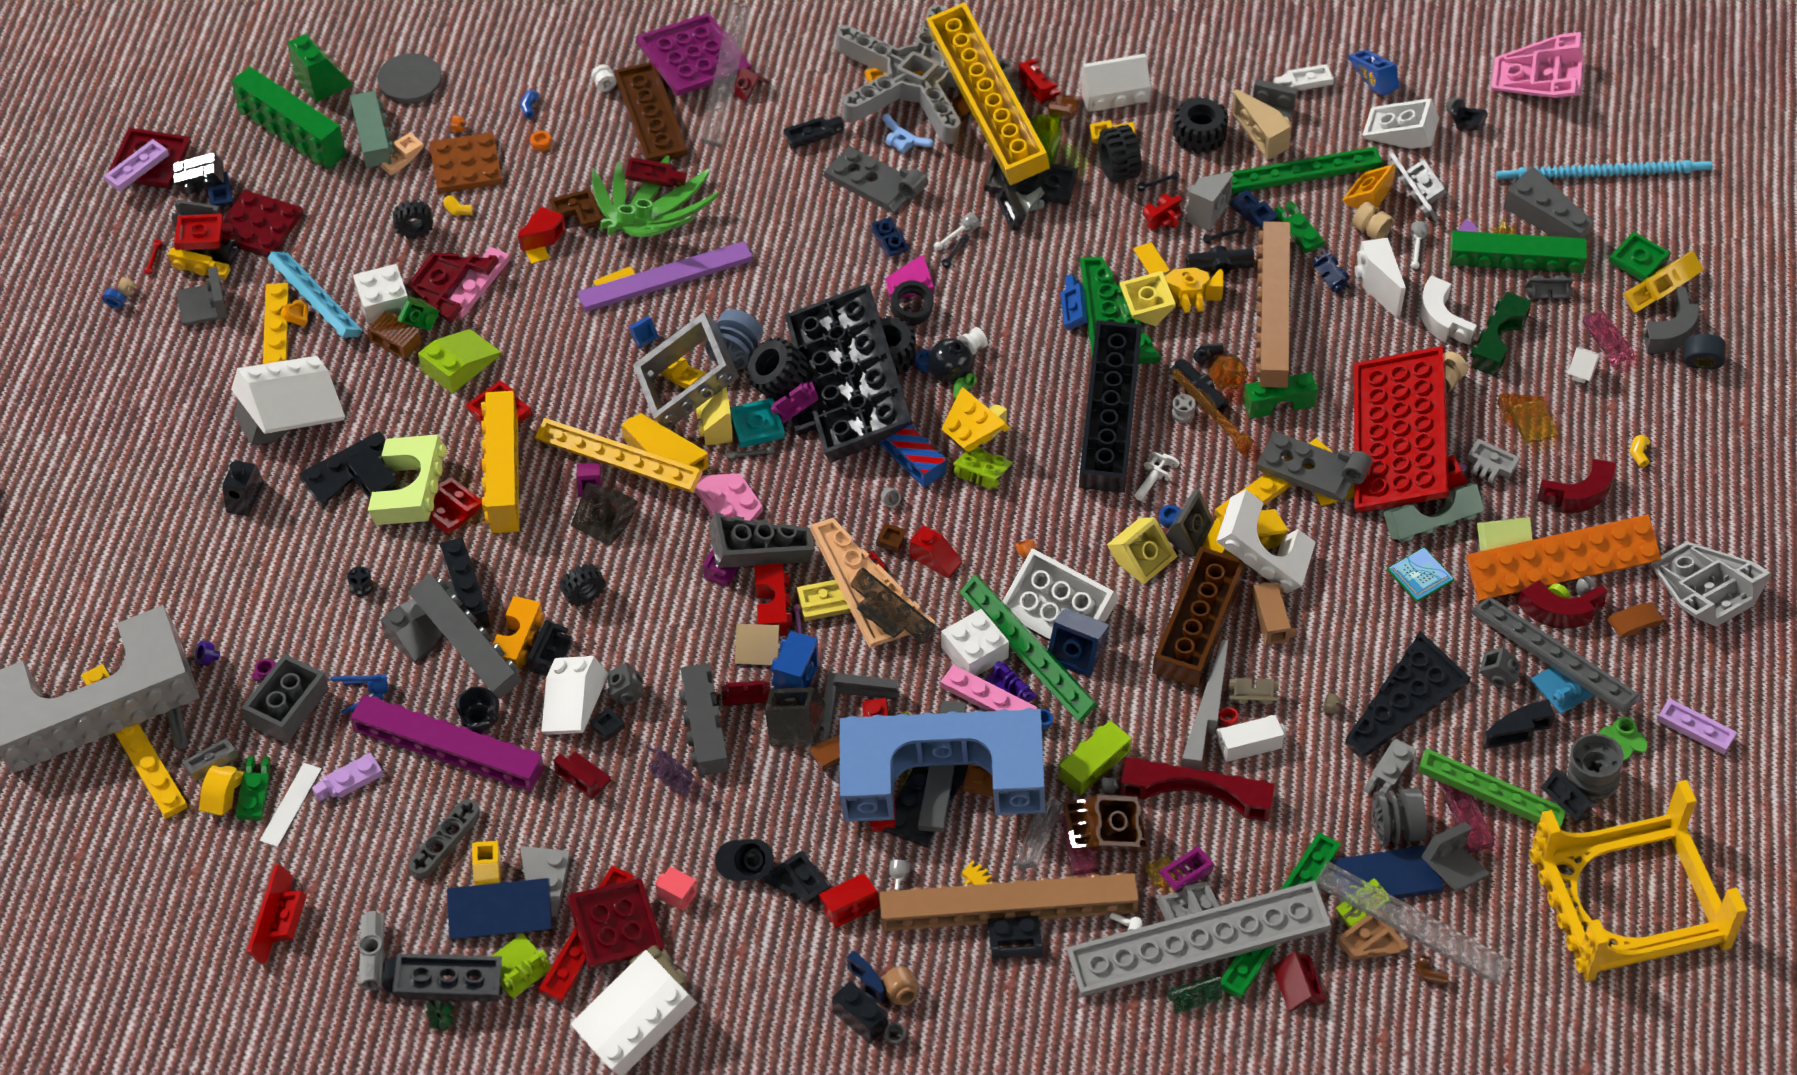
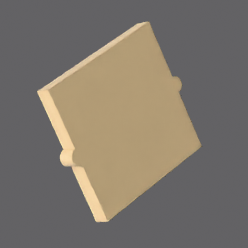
[733,624,780,665]

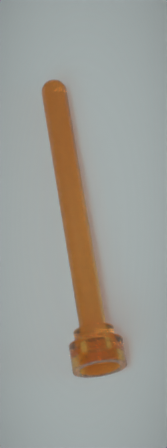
[1171,369,1254,453]

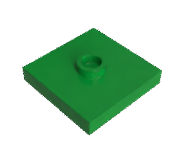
[1608,231,1671,281]

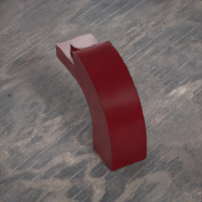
[1537,459,1616,513]
[1517,580,1608,629]

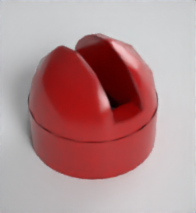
[1218,707,1239,728]

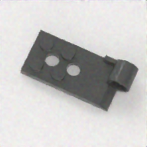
[824,146,929,214]
[1256,431,1373,503]

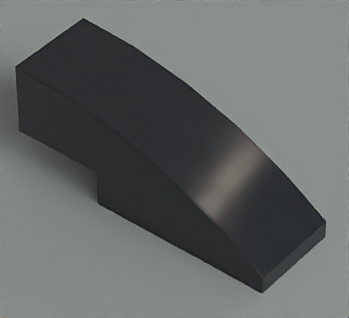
[1482,699,1555,749]

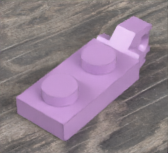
[312,753,383,801]

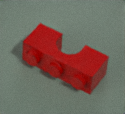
[754,563,792,636]

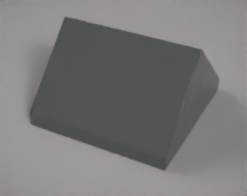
[1165,489,1214,556]

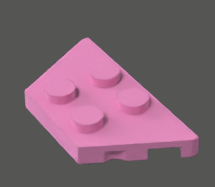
[694,473,763,521]

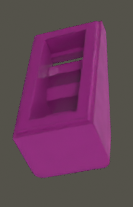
[1159,846,1214,891]

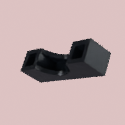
[440,537,490,629]

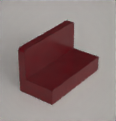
[553,752,611,799]
[1272,951,1327,1011]

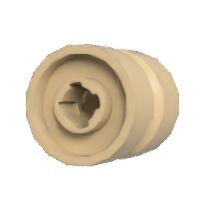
[1352,202,1394,240]
[1445,351,1468,394]

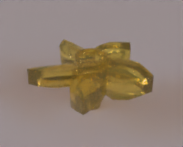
[1490,219,1517,234]

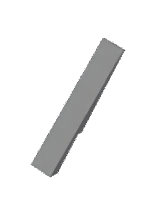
[1181,639,1228,770]

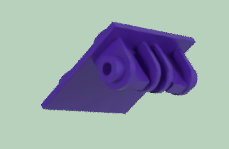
[983,661,1037,703]

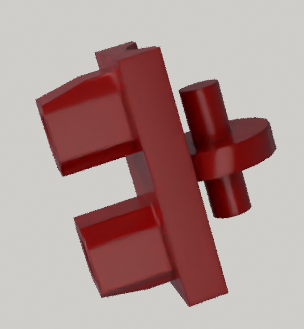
[1142,193,1182,231]

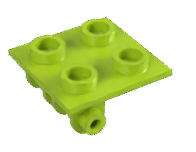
[953,447,1013,490]
[492,934,552,999]

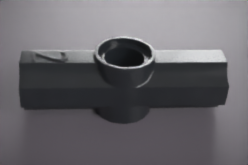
[1185,246,1255,275]
[1170,359,1229,417]

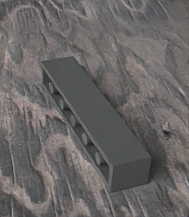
[408,573,522,699]

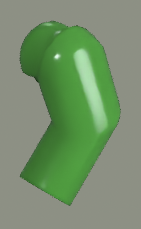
[953,373,977,401]

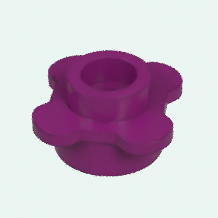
[252,659,276,681]

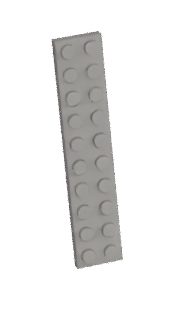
[1067,881,1331,997]

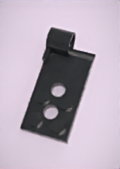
[382,953,502,1002]

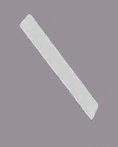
[259,763,322,847]

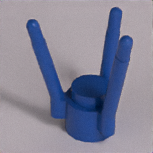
[330,674,389,714]

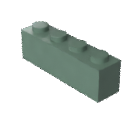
[350,91,394,168]

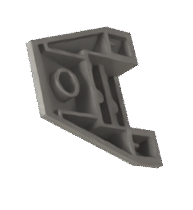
[1650,542,1771,627]

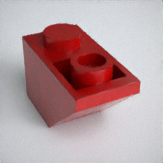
[518,206,565,251]

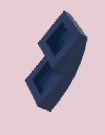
[207,171,233,206]
[1230,189,1278,229]
[847,950,884,1005]

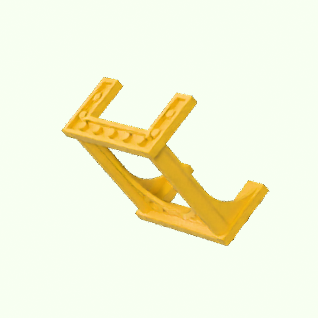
[1529,780,1747,982]

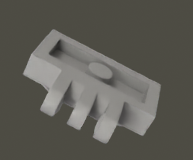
[1467,439,1520,483]

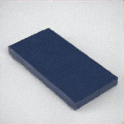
[1331,845,1444,902]
[447,878,553,940]

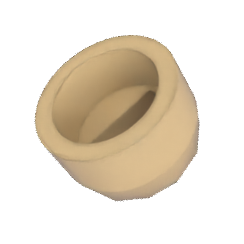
[117,277,136,296]

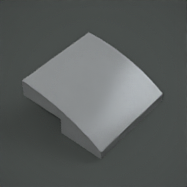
[1157,881,1219,921]

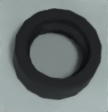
[890,280,934,325]

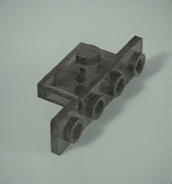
[850,568,936,644]

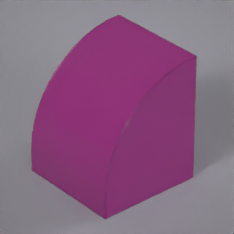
[576,463,602,497]

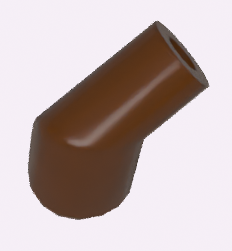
[1415,955,1449,987]

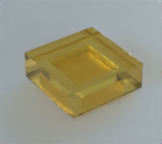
[1145,855,1179,889]

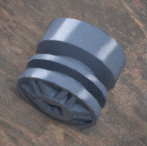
[705,309,763,370]

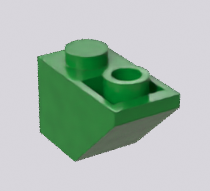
[398,296,440,331]

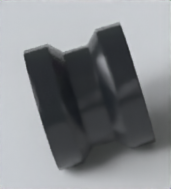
[347,566,373,597]

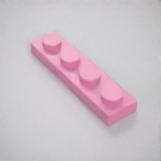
[448,247,510,320]
[940,665,1037,711]

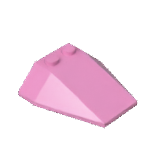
[1492,32,1584,98]

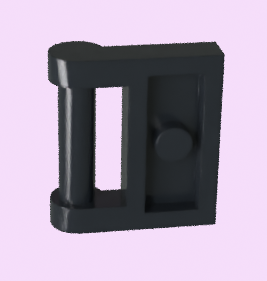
[987,915,1043,962]

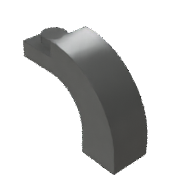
[1643,287,1699,354]

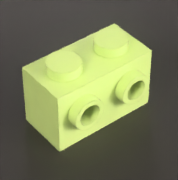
[1477,518,1532,551]

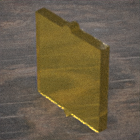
[1509,399,1558,443]

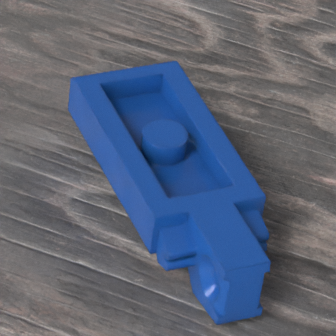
[1060,274,1088,331]

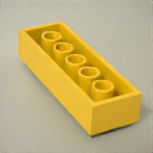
[481,391,520,534]

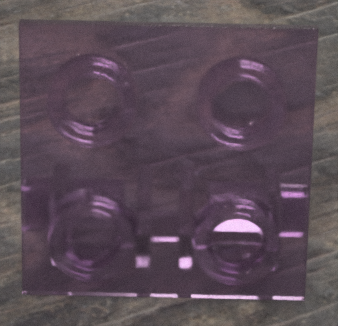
[645,745,699,796]

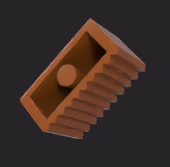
[367,311,422,359]

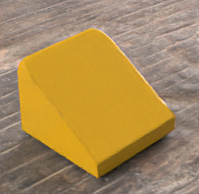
[1205,269,1224,301]

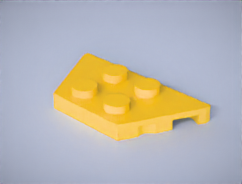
[941,387,1010,453]

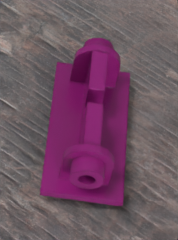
[771,382,819,424]

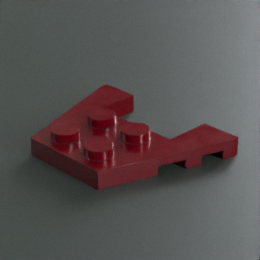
[407,253,499,323]

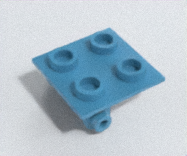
[1530,667,1595,714]

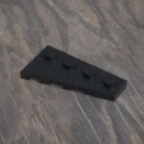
[298,431,386,509]

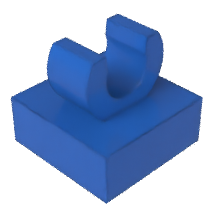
[629,316,659,348]

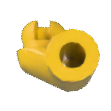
[443,195,473,216]
[1629,435,1650,468]

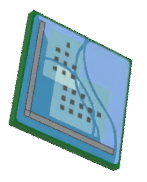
[1387,547,1454,602]

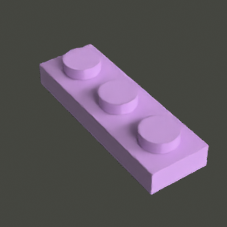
[104,139,169,192]
[1657,698,1737,755]

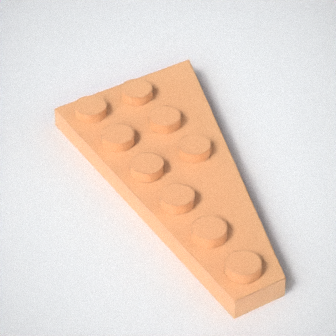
[810,518,936,648]

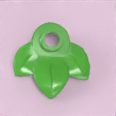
[1599,717,1647,761]

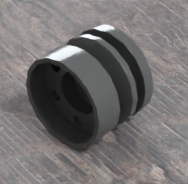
[1567,733,1624,801]
[1372,788,1427,845]

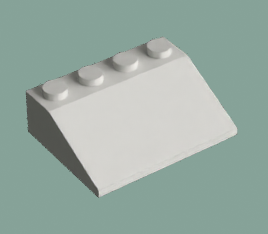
[231,356,345,434]
[1003,548,1120,639]
[571,950,697,1075]

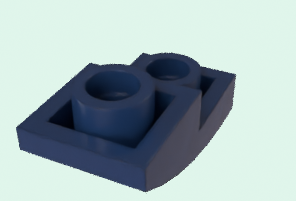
[870,217,909,257]

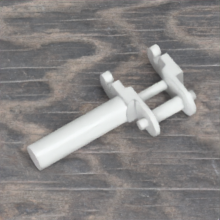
[1134,452,1180,501]

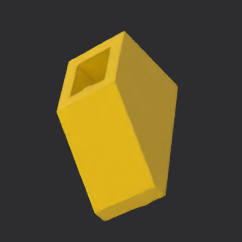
[472,841,501,885]

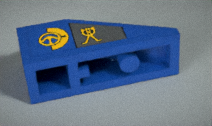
[1348,49,1400,95]

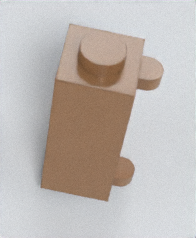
[1252,582,1297,645]

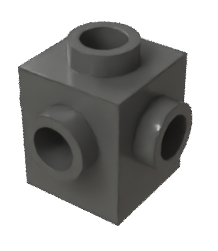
[1479,647,1521,688]
[607,662,644,707]

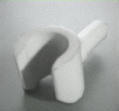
[1110,913,1143,931]

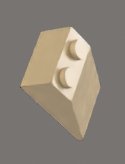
[1232,89,1292,161]

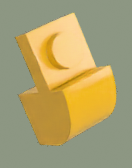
[199,765,244,816]

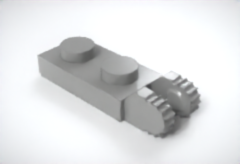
[1364,738,1417,795]

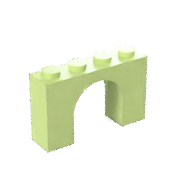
[368,435,447,525]

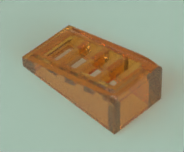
[1497,393,1548,421]

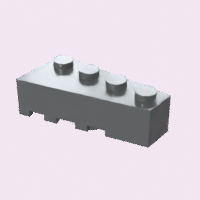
[708,512,815,568]

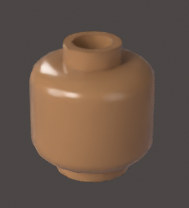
[882,966,919,1005]

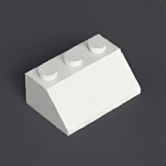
[1081,54,1151,112]

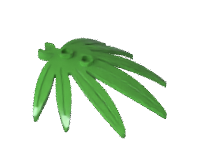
[592,156,718,237]

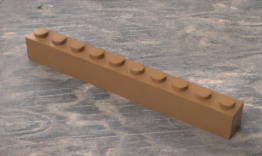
[1255,221,1290,388]
[879,872,1139,932]

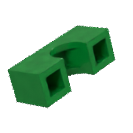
[1243,372,1318,419]

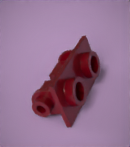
[721,678,772,706]

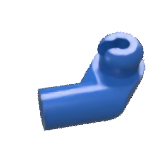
[520,89,540,119]

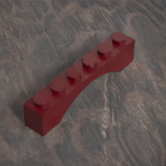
[1120,757,1275,822]

